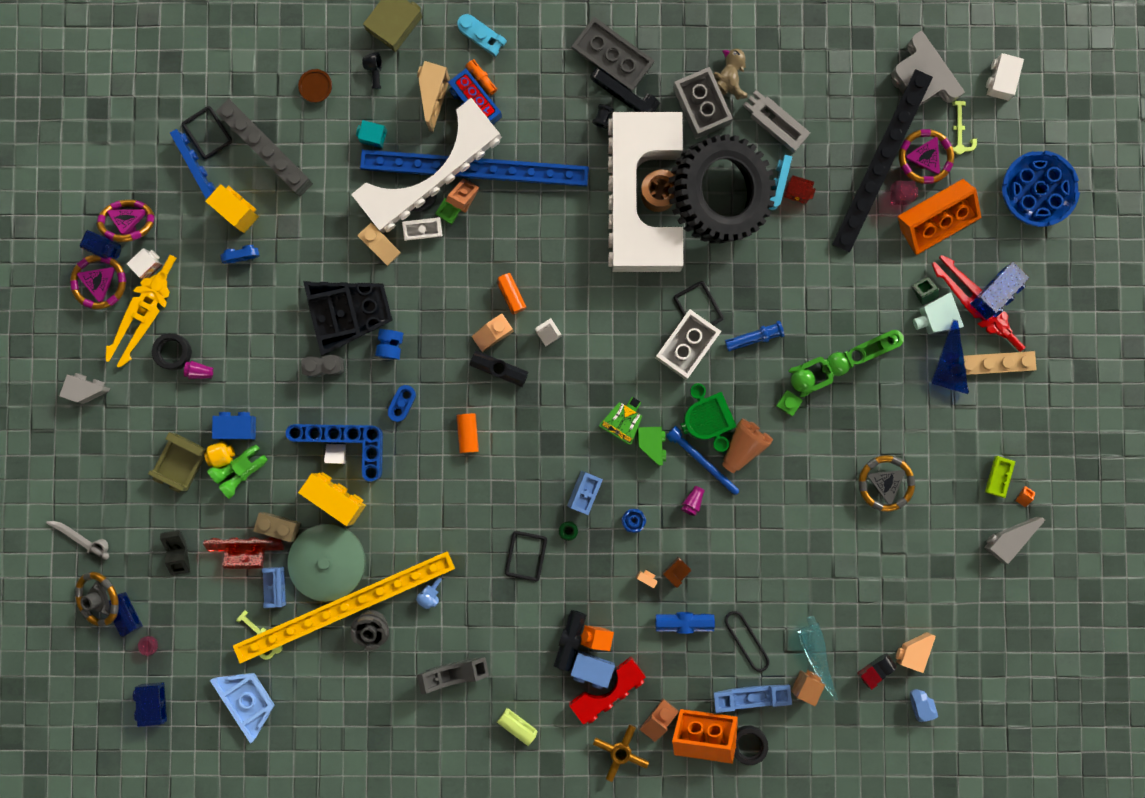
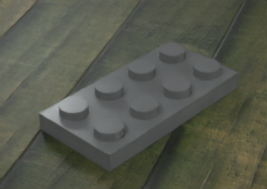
[571,17,654,92]

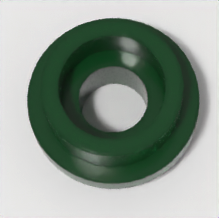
[559,521,578,541]

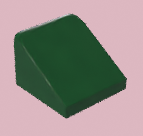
[912,277,939,305]

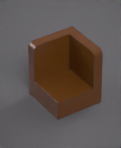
[662,557,691,588]

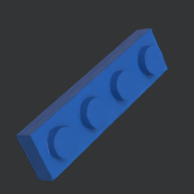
[170,129,216,199]

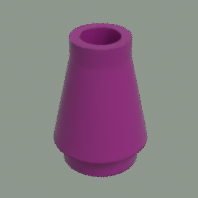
[184,360,214,379]
[681,486,705,516]

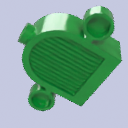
[680,383,737,452]

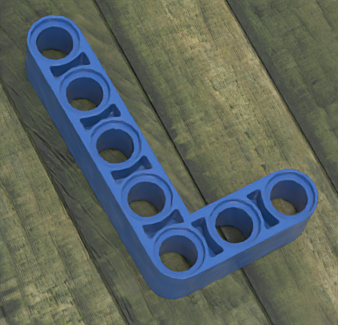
[286,424,383,482]

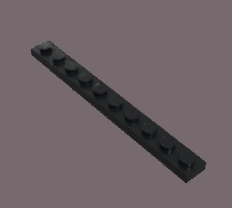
[832,69,933,253]

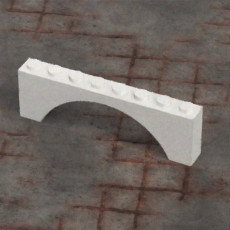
[351,98,502,233]

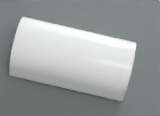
[402,217,443,241]

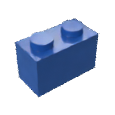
[212,412,256,439]

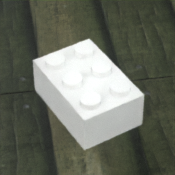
[655,309,721,380]

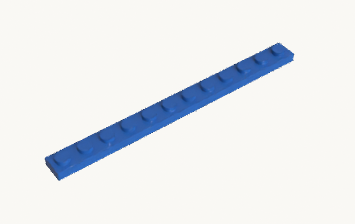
[360,150,589,187]

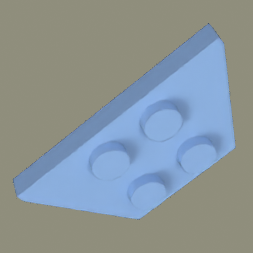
[210,673,275,743]

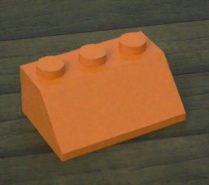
[672,709,738,764]

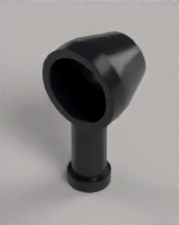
[362,52,382,89]

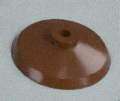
[298,69,332,102]

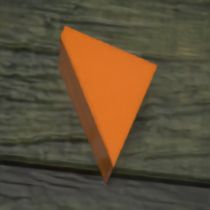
[1015,486,1035,507]

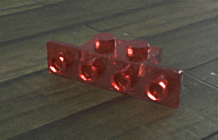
[203,537,284,569]

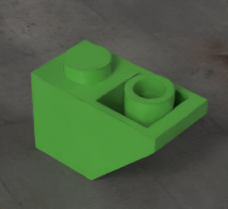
[637,427,666,465]

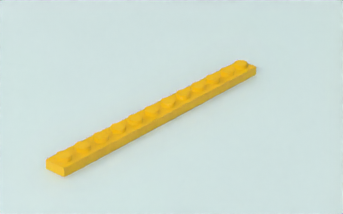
[233,551,455,663]

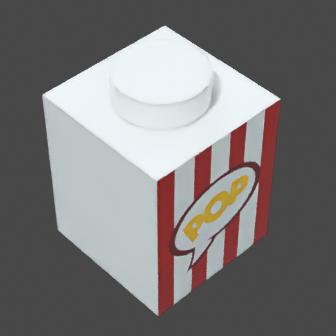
[127,248,162,279]

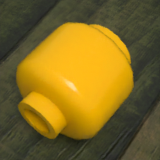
[204,441,235,468]

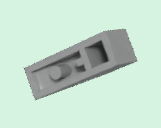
[984,517,1045,564]

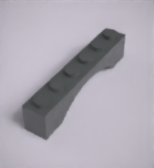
[215,99,313,197]

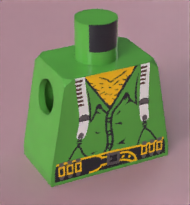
[599,397,642,445]

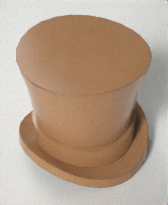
[641,170,675,212]

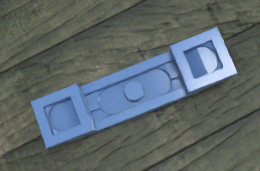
[713,685,792,713]

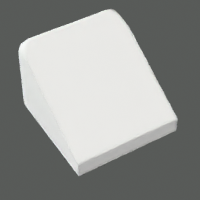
[324,444,346,464]

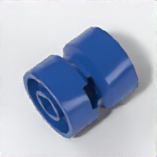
[375,329,404,360]

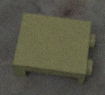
[148,432,207,493]

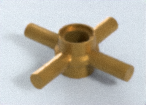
[593,724,649,782]

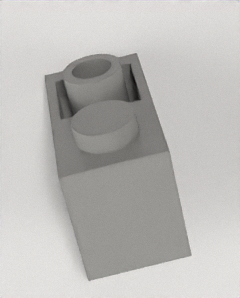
[59,373,110,403]

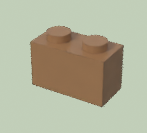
[791,670,825,706]

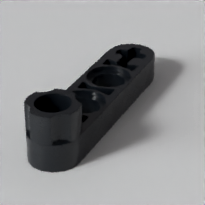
[590,68,660,112]

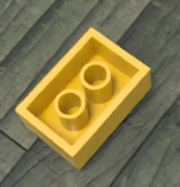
[298,472,366,526]

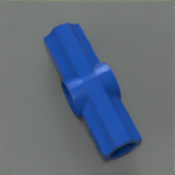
[655,612,715,634]

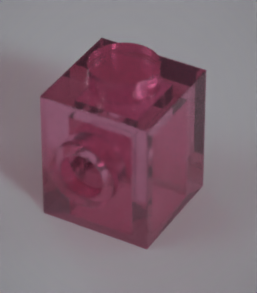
[891,181,918,205]

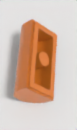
[497,273,527,315]
[456,413,479,453]

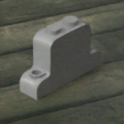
[891,30,965,106]

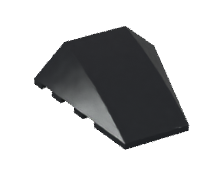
[303,281,392,356]

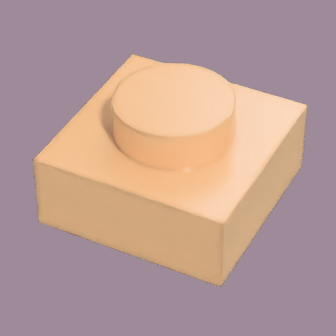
[636,570,658,588]

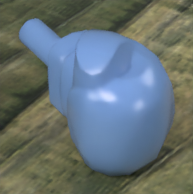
[416,577,442,609]

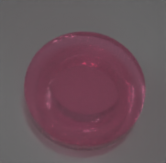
[138,636,158,656]

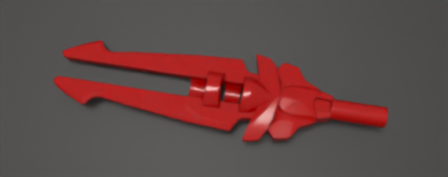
[932,255,1025,352]

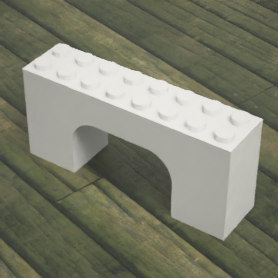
[608,112,683,272]

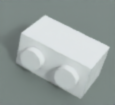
[986,53,1024,101]

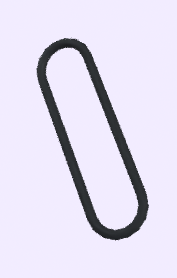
[725,611,769,672]

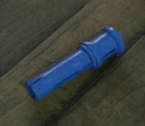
[725,321,785,352]

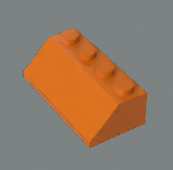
[897,179,982,255]

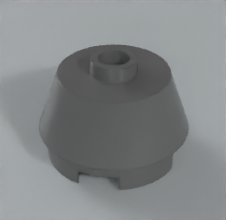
[351,610,389,650]

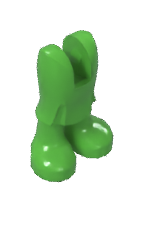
[207,445,268,499]

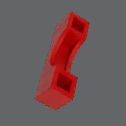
[569,656,646,725]

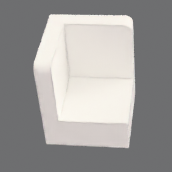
[535,318,562,347]

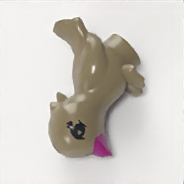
[713,48,748,100]

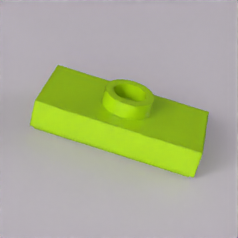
[985,456,1016,498]

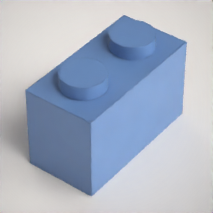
[571,650,615,689]

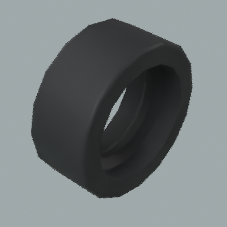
[151,333,192,370]
[734,725,769,765]

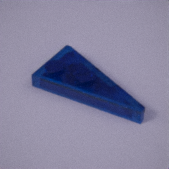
[931,319,969,394]

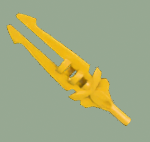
[106,255,177,367]

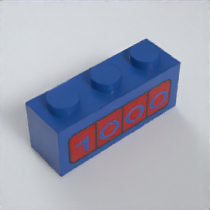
[448,69,502,124]

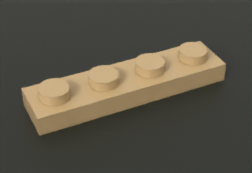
[957,351,1037,376]

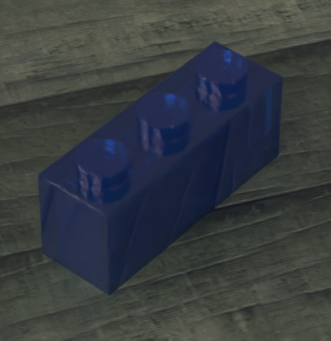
[970,262,1029,320]

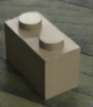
[253,512,301,542]

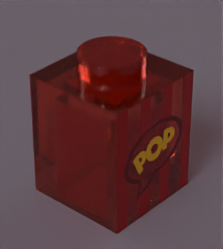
[784,175,816,204]

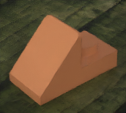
[446,178,480,212]
[639,699,679,742]

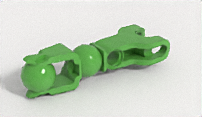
[788,330,904,397]

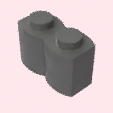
[301,355,345,377]

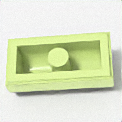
[497,708,538,746]

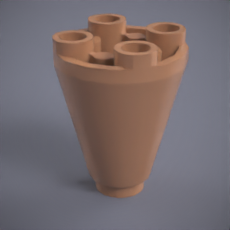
[722,418,773,473]

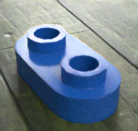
[220,245,260,264]
[388,385,416,422]

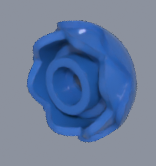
[622,509,646,533]

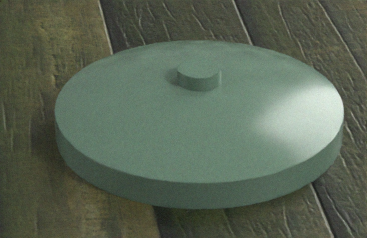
[287,524,366,602]

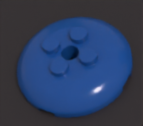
[1002,151,1080,227]

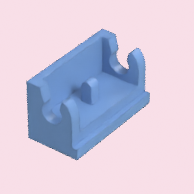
[567,471,603,515]
[262,567,286,608]

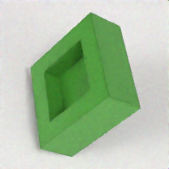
[435,198,461,225]
[776,390,803,417]

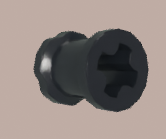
[592,104,614,129]

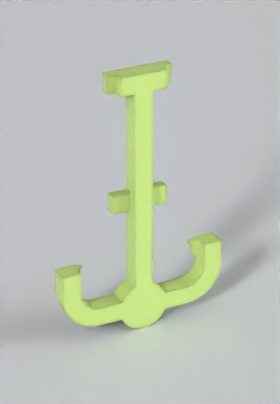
[942,101,977,155]
[236,610,283,660]

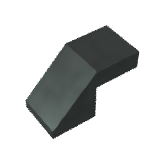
[160,530,190,576]

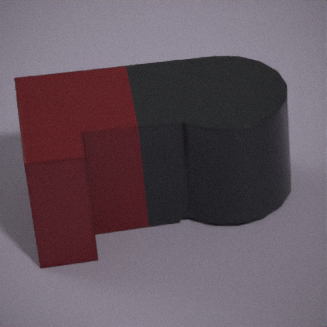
[857,653,897,690]

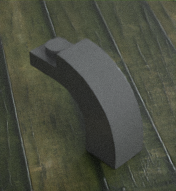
[417,657,489,694]

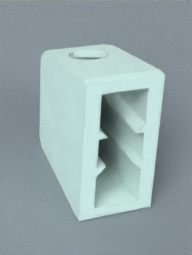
[913,293,964,334]

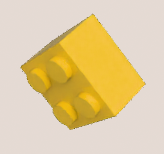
[205,184,259,233]

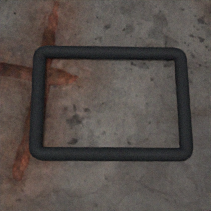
[182,106,232,159]
[674,281,724,326]
[505,531,547,582]

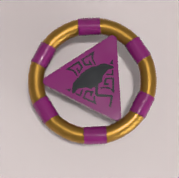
[899,129,954,184]
[96,200,155,242]
[70,254,126,309]

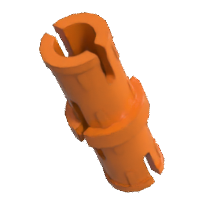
[465,59,498,97]

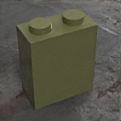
[363,0,423,52]

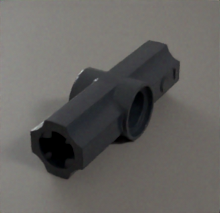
[469,350,529,387]
[554,610,587,671]

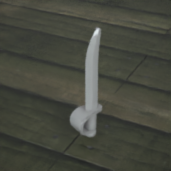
[46,521,109,560]

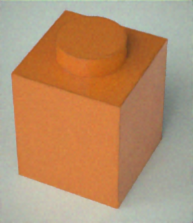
[581,625,614,651]

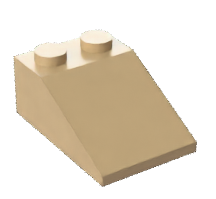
[417,61,450,132]

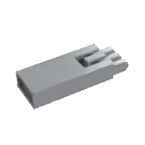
[743,90,811,153]

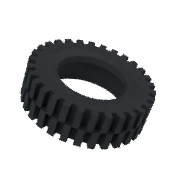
[668,134,776,244]

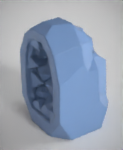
[910,689,938,722]

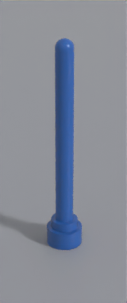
[665,426,739,495]

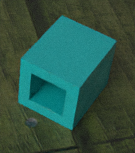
[356,120,387,149]

